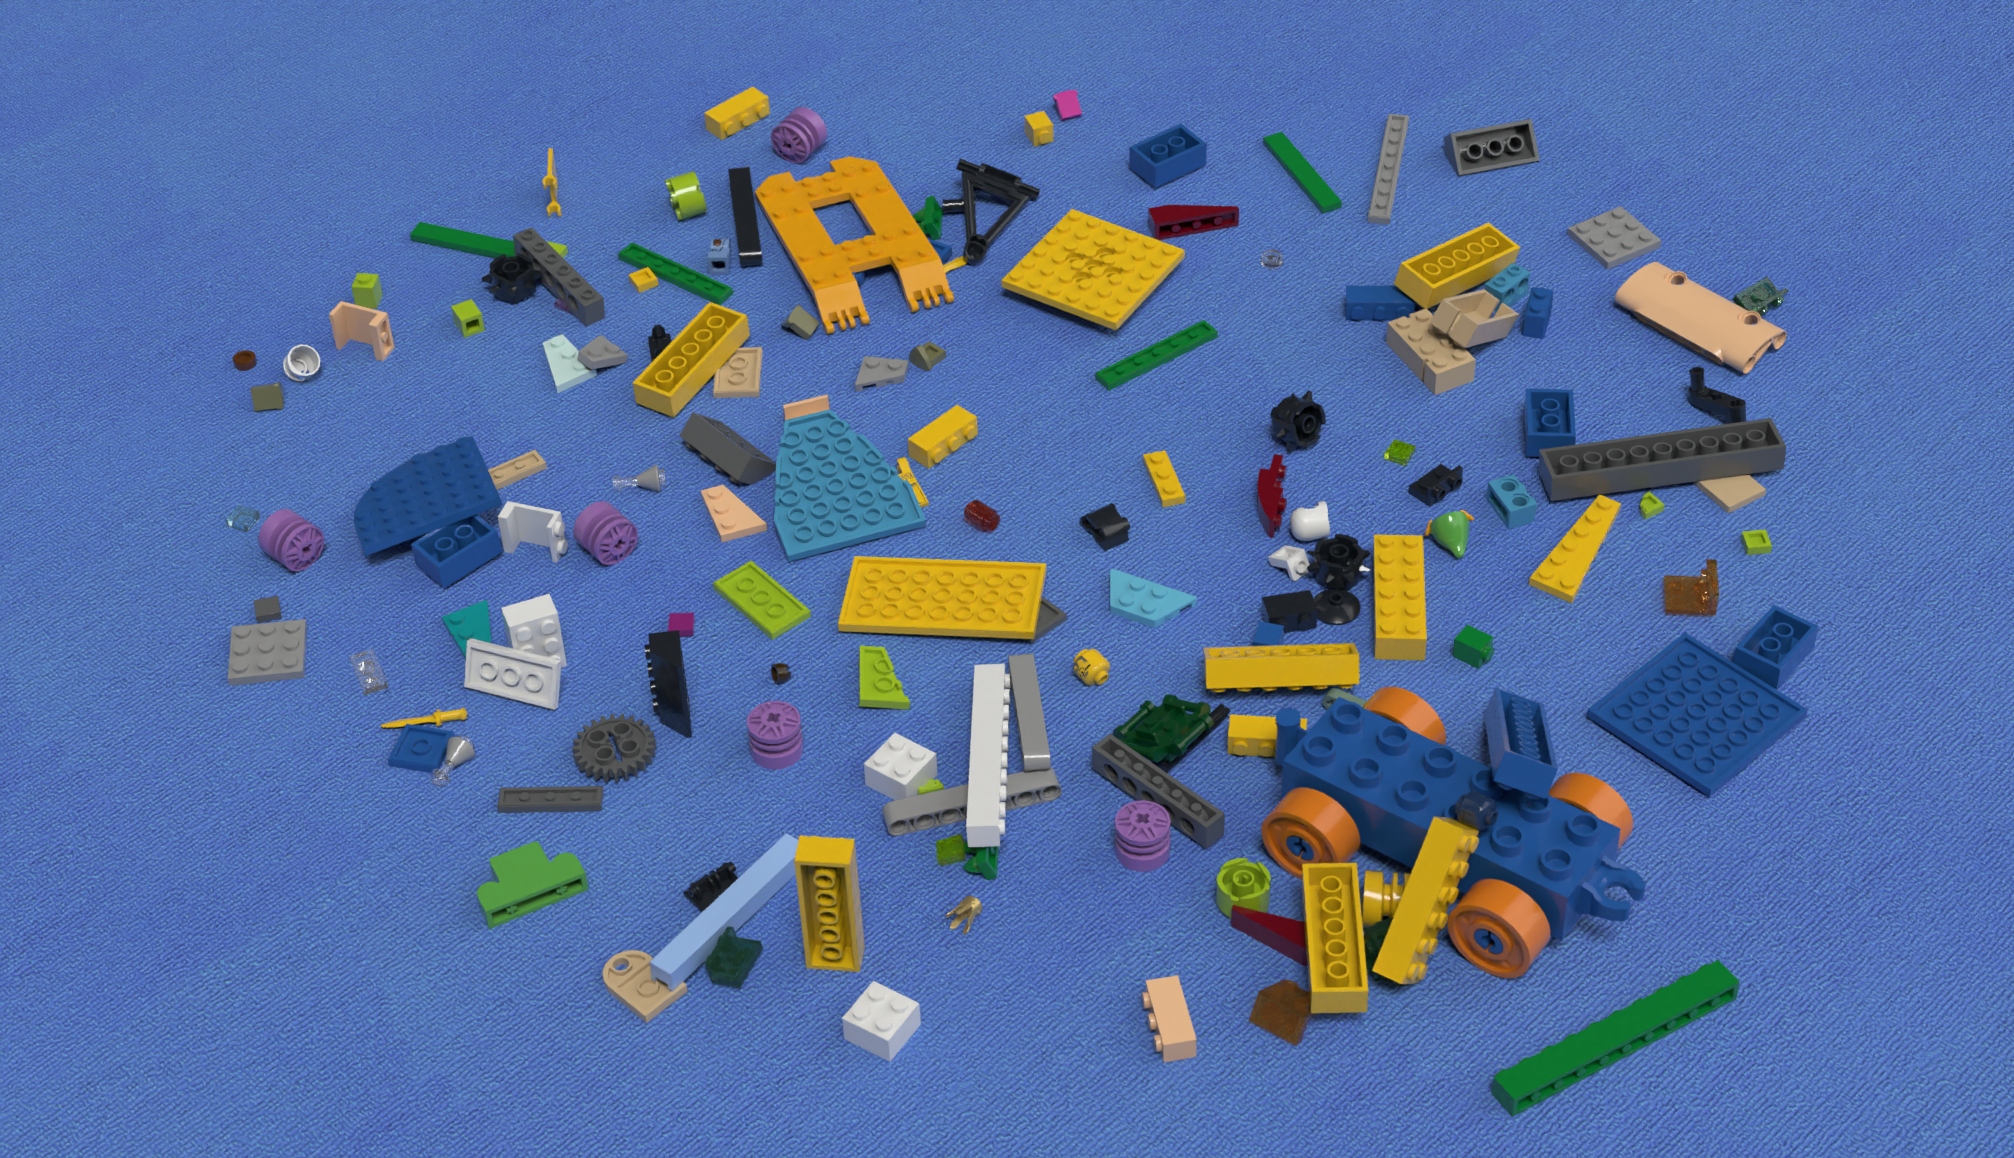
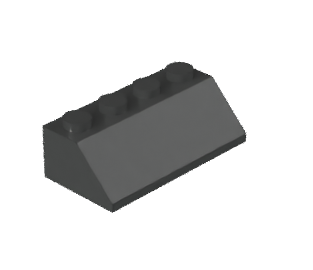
[1443,119,1540,176]
[679,412,776,485]

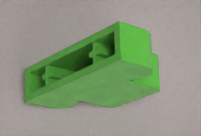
[477,841,589,929]

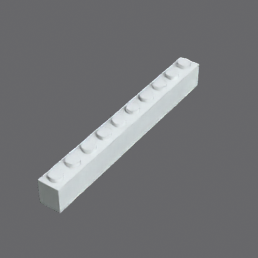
[966,664,1011,847]

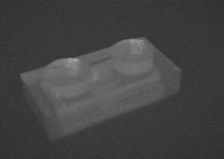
[349,649,388,695]

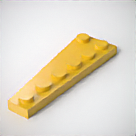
[1529,495,1621,603]

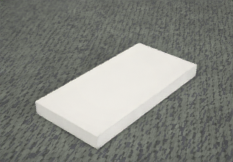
[464,638,562,710]

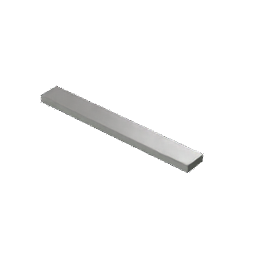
[1368,114,1409,225]

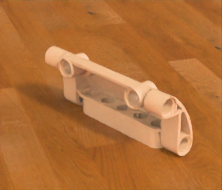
[1615,262,1787,374]

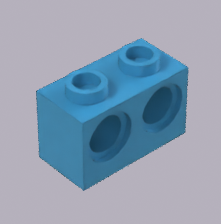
[1484,263,1530,312]
[1486,474,1537,530]

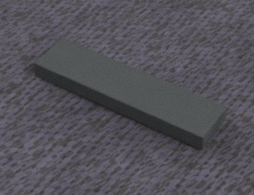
[497,786,604,813]

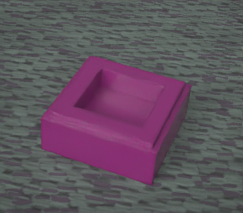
[668,613,695,636]

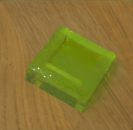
[1384,439,1416,466]
[936,834,965,866]

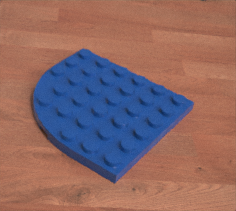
[354,436,503,556]

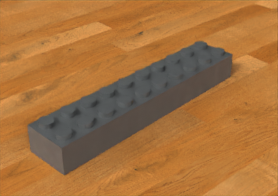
[1538,418,1786,501]

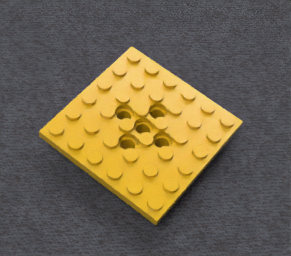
[1001,209,1185,330]

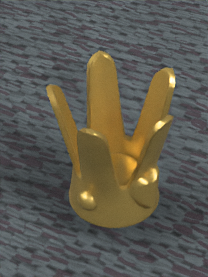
[945,896,982,935]

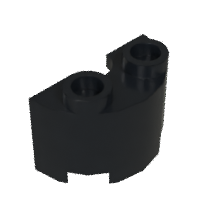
[1079,503,1130,551]

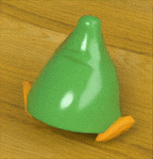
[1424,510,1475,558]

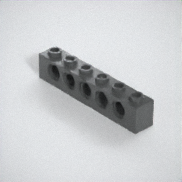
[513,227,605,326]
[1092,734,1225,849]

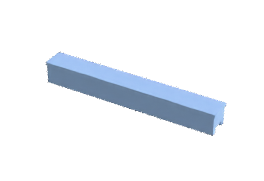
[650,833,798,992]

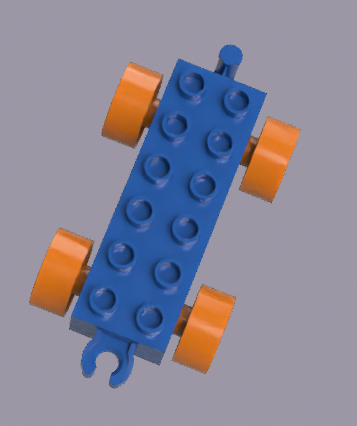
[1261,687,1646,978]

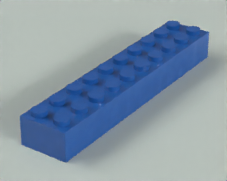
[1484,687,1558,800]

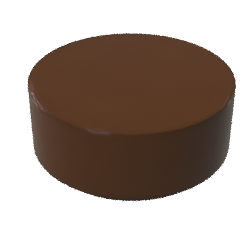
[233,350,257,371]

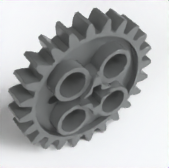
[572,714,656,782]

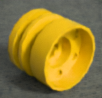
[1362,870,1411,928]

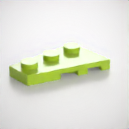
[859,645,910,710]

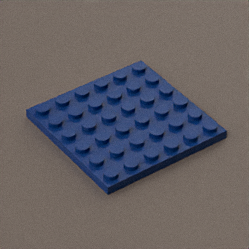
[1587,633,1808,797]

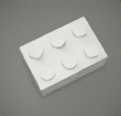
[501,594,567,668]

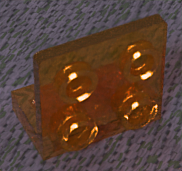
[1663,559,1719,616]
[1249,979,1319,1045]

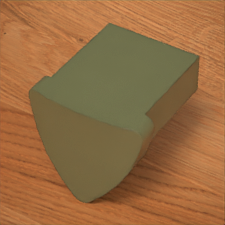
[781,305,820,340]
[909,341,946,372]
[251,382,284,411]

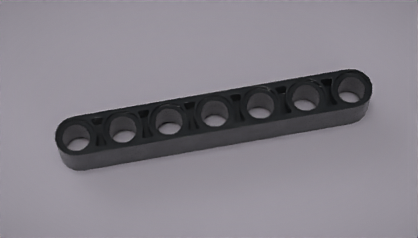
[728,167,763,267]

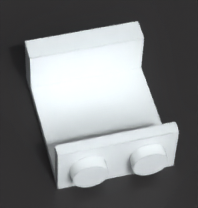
[498,501,568,563]

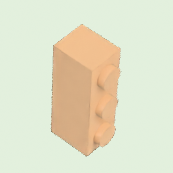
[1141,975,1197,1062]

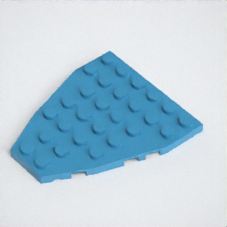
[774,409,926,562]

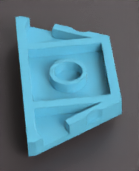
[1110,569,1197,628]

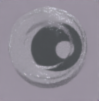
[1261,249,1283,269]

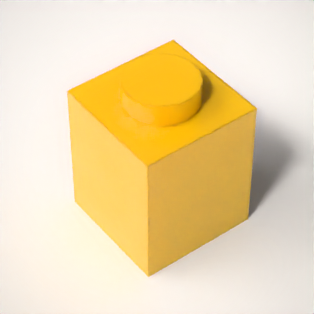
[1024,111,1054,147]

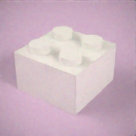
[864,733,938,800]
[842,981,921,1062]

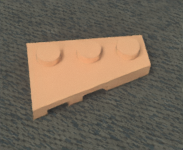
[701,485,767,542]

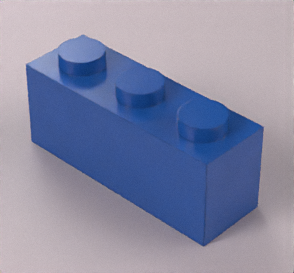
[1345,286,1415,320]

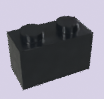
[1261,590,1317,633]

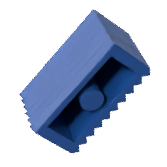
[1522,287,1553,339]

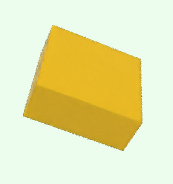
[628,267,659,293]

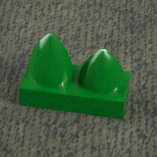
[913,195,943,240]
[959,840,999,880]

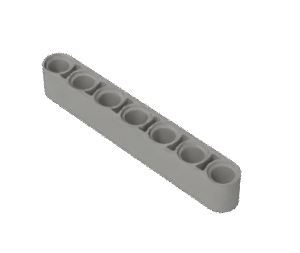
[1008,653,1051,771]
[882,768,1062,836]

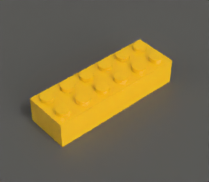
[1394,223,1520,309]
[633,302,750,417]
[1373,534,1427,660]
[1203,643,1359,692]
[1372,817,1479,984]
[794,836,865,972]
[1301,863,1368,1013]

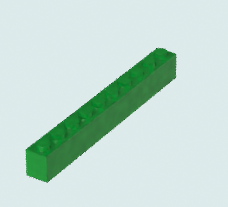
[1492,960,1740,1117]

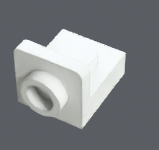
[1268,545,1309,581]

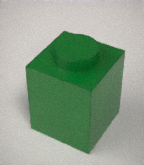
[1453,625,1494,669]

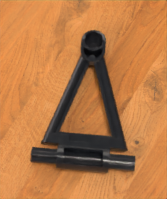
[956,159,1040,265]

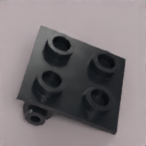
[683,862,738,912]

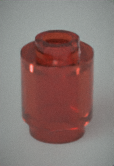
[964,500,1000,532]

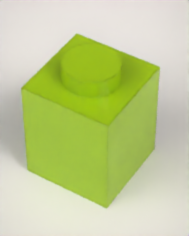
[351,273,383,309]
[451,299,485,338]

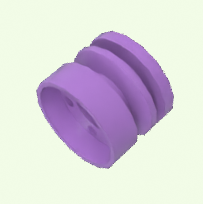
[771,107,827,163]
[573,501,638,565]
[258,509,325,572]
[747,701,803,770]
[1115,800,1171,872]

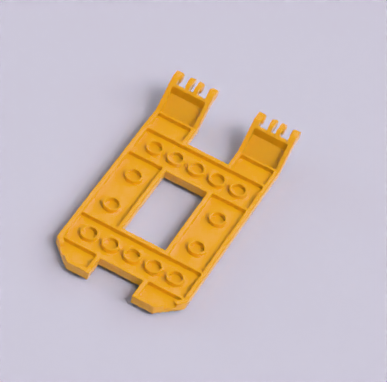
[755,156,954,335]

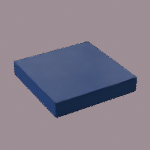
[388,724,455,774]

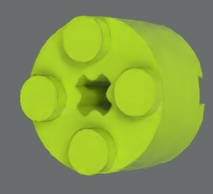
[665,171,707,221]
[1216,858,1271,920]

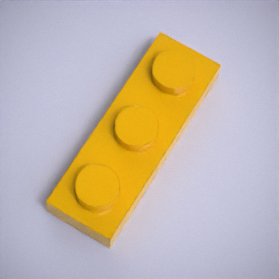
[1143,450,1185,507]

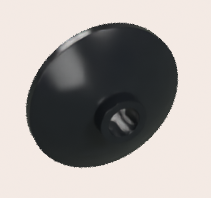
[1313,589,1361,625]

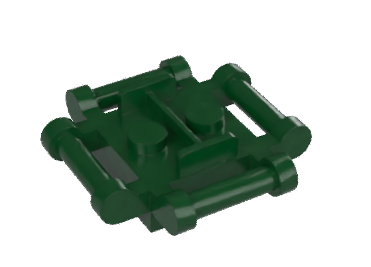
[1113,694,1214,763]

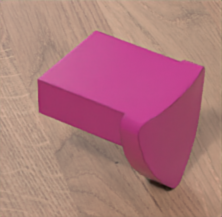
[1053,90,1082,121]

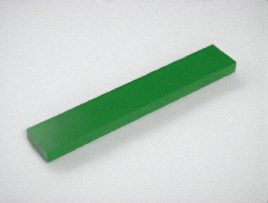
[1263,132,1342,213]
[410,222,516,258]
[618,242,733,305]
[1095,320,1218,391]

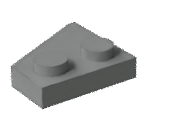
[577,335,628,370]
[855,356,909,392]

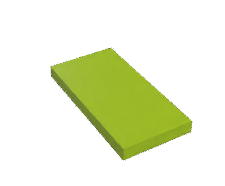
[713,561,811,640]

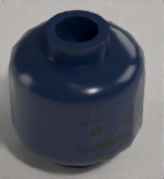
[1455,791,1498,831]

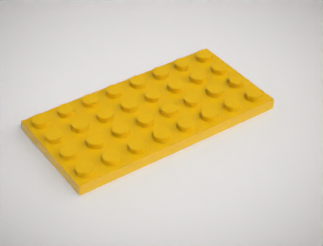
[838,556,1047,639]

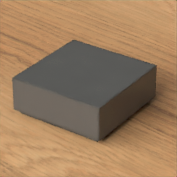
[254,596,282,623]

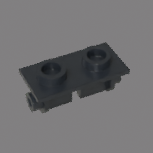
[648,324,671,362]

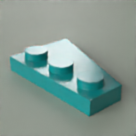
[442,600,492,661]

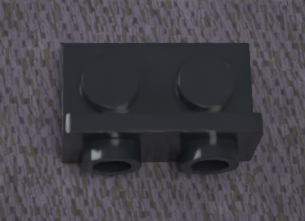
[1408,464,1463,507]

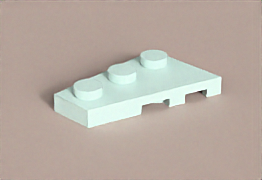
[543,334,597,394]

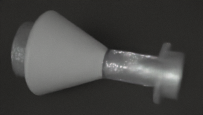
[613,465,666,493]
[431,735,475,787]

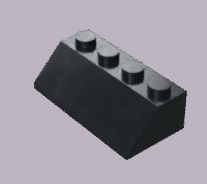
[644,630,692,738]

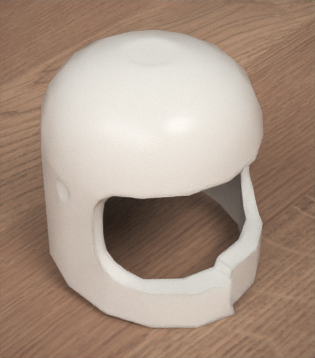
[283,345,320,382]
[1290,501,1330,541]

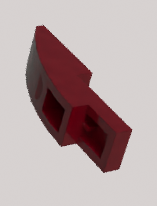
[1257,454,1287,538]

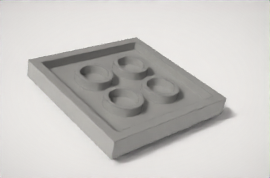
[1567,206,1662,270]
[228,619,307,686]

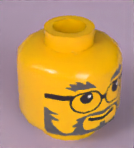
[1073,649,1110,686]

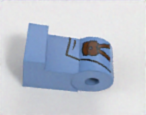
[707,238,731,275]

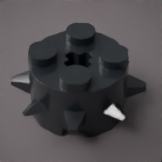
[482,253,543,305]
[1270,390,1326,453]
[1307,534,1371,591]

